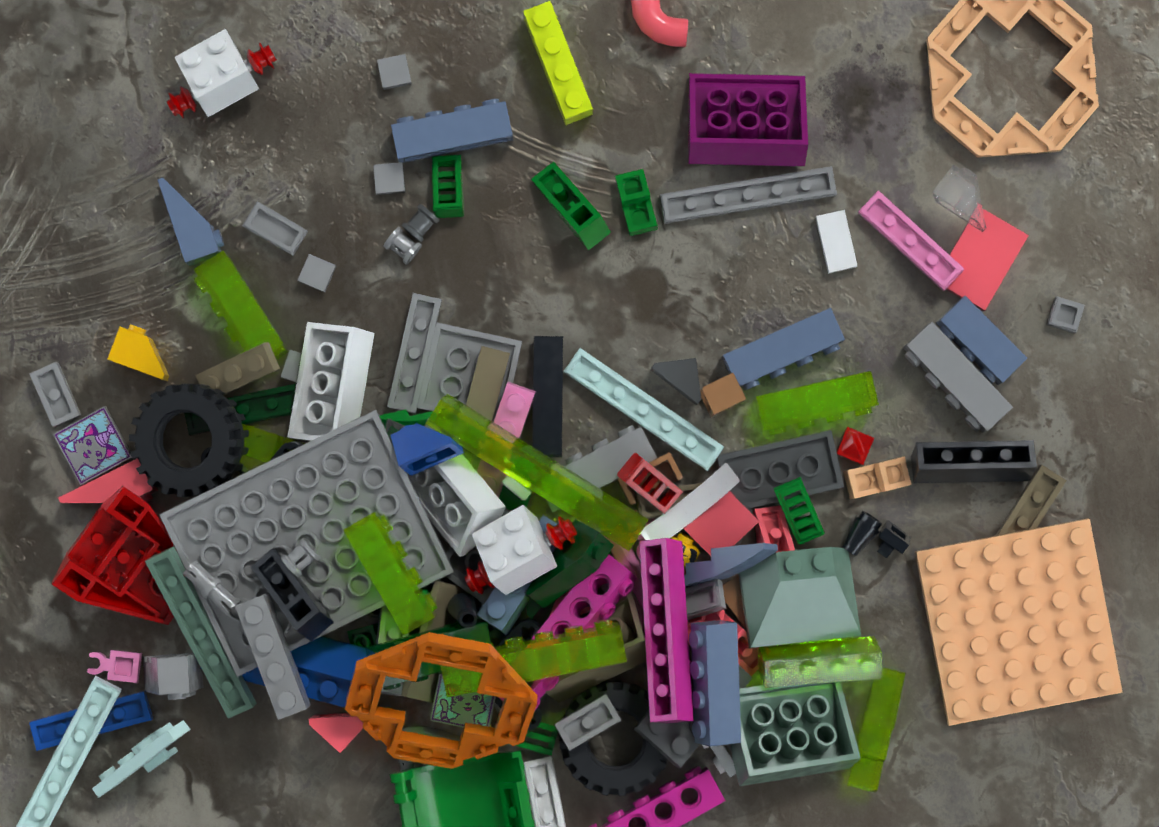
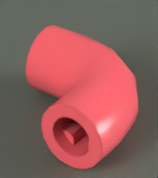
[631,0,688,48]

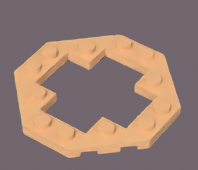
[926,0,1099,158]

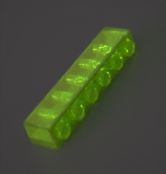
[441,619,627,698]

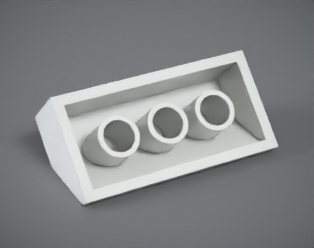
[287,322,375,441]
[407,454,506,557]

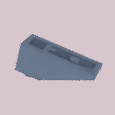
[157,178,225,266]

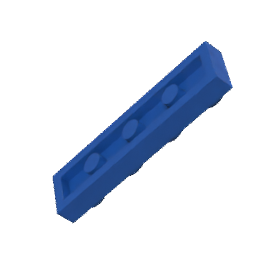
[29,690,153,751]

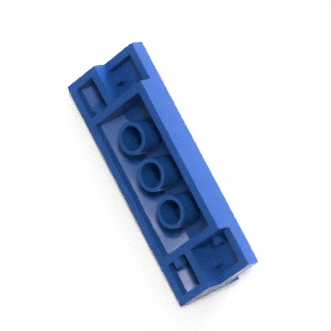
[200,636,367,708]

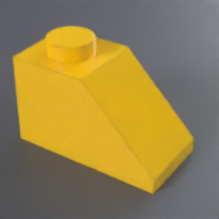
[107,324,169,381]

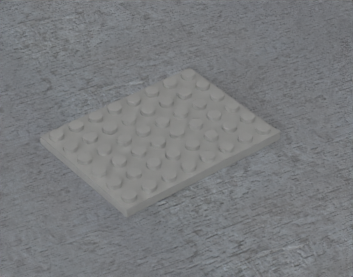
[159,410,454,677]

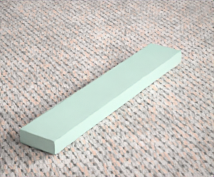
[563,348,724,472]
[16,676,122,827]

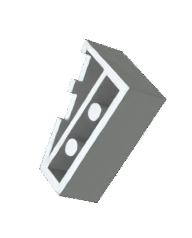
[143,653,204,700]

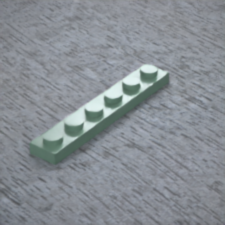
[145,546,257,719]

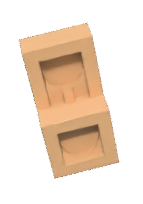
[843,456,912,500]

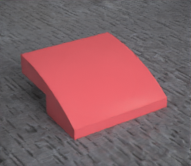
[683,491,759,556]

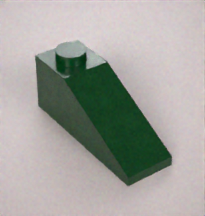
[525,519,614,608]

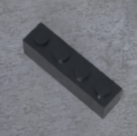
[911,440,1037,484]

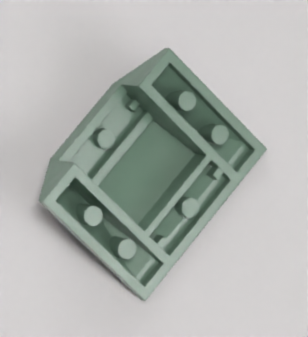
[738,547,861,648]

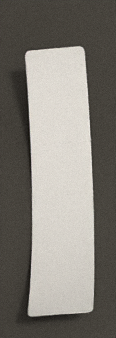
[640,463,740,540]

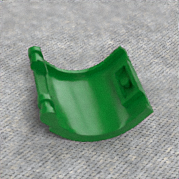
[389,750,535,827]

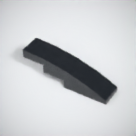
[533,336,563,457]

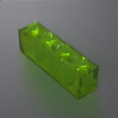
[194,250,289,360]
[754,371,879,436]
[343,511,438,635]
[758,636,882,688]

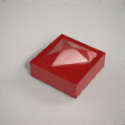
[836,427,874,465]

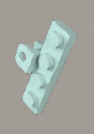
[92,720,190,798]

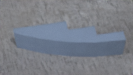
[684,543,778,588]

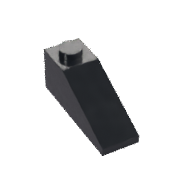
[251,548,334,642]

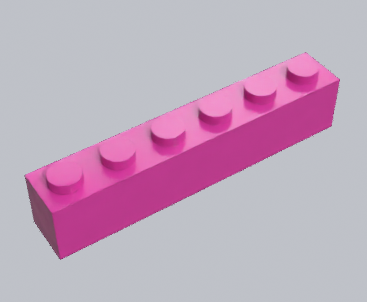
[639,538,694,723]

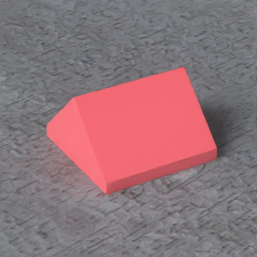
[309,713,364,753]

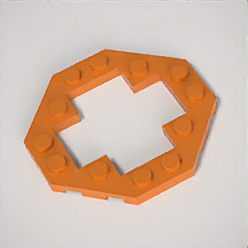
[345,632,537,769]

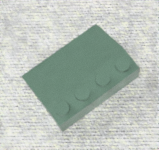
[731,674,861,786]

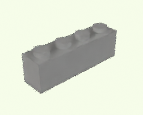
[903,321,1013,433]
[537,425,657,513]
[235,593,311,720]

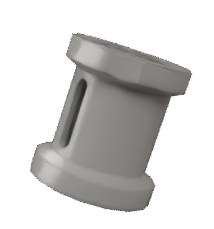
[383,227,422,265]
[281,537,321,577]

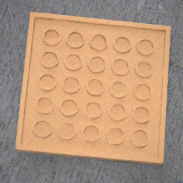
[915,518,1123,726]

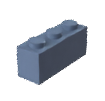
[936,296,1027,385]

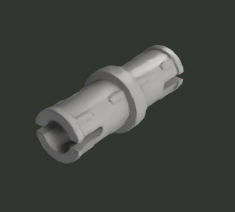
[183,560,240,616]

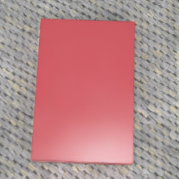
[946,206,1029,311]

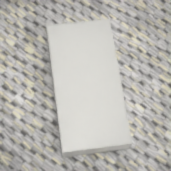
[815,210,857,274]

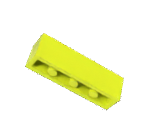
[523,1,593,125]

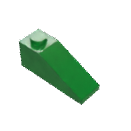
[531,161,611,251]

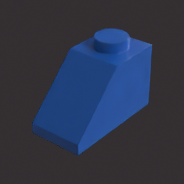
[391,423,464,476]

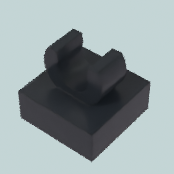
[877,520,911,558]

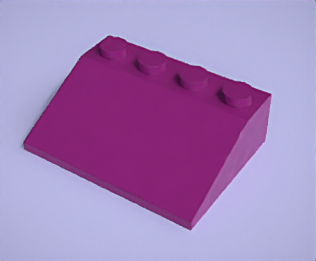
[688,73,808,166]

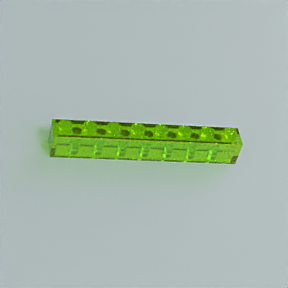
[426,394,648,551]

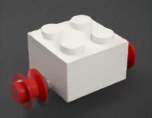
[166,29,277,119]
[465,505,577,595]

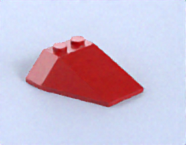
[51,486,178,625]

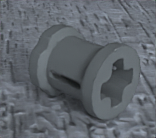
[401,204,440,243]

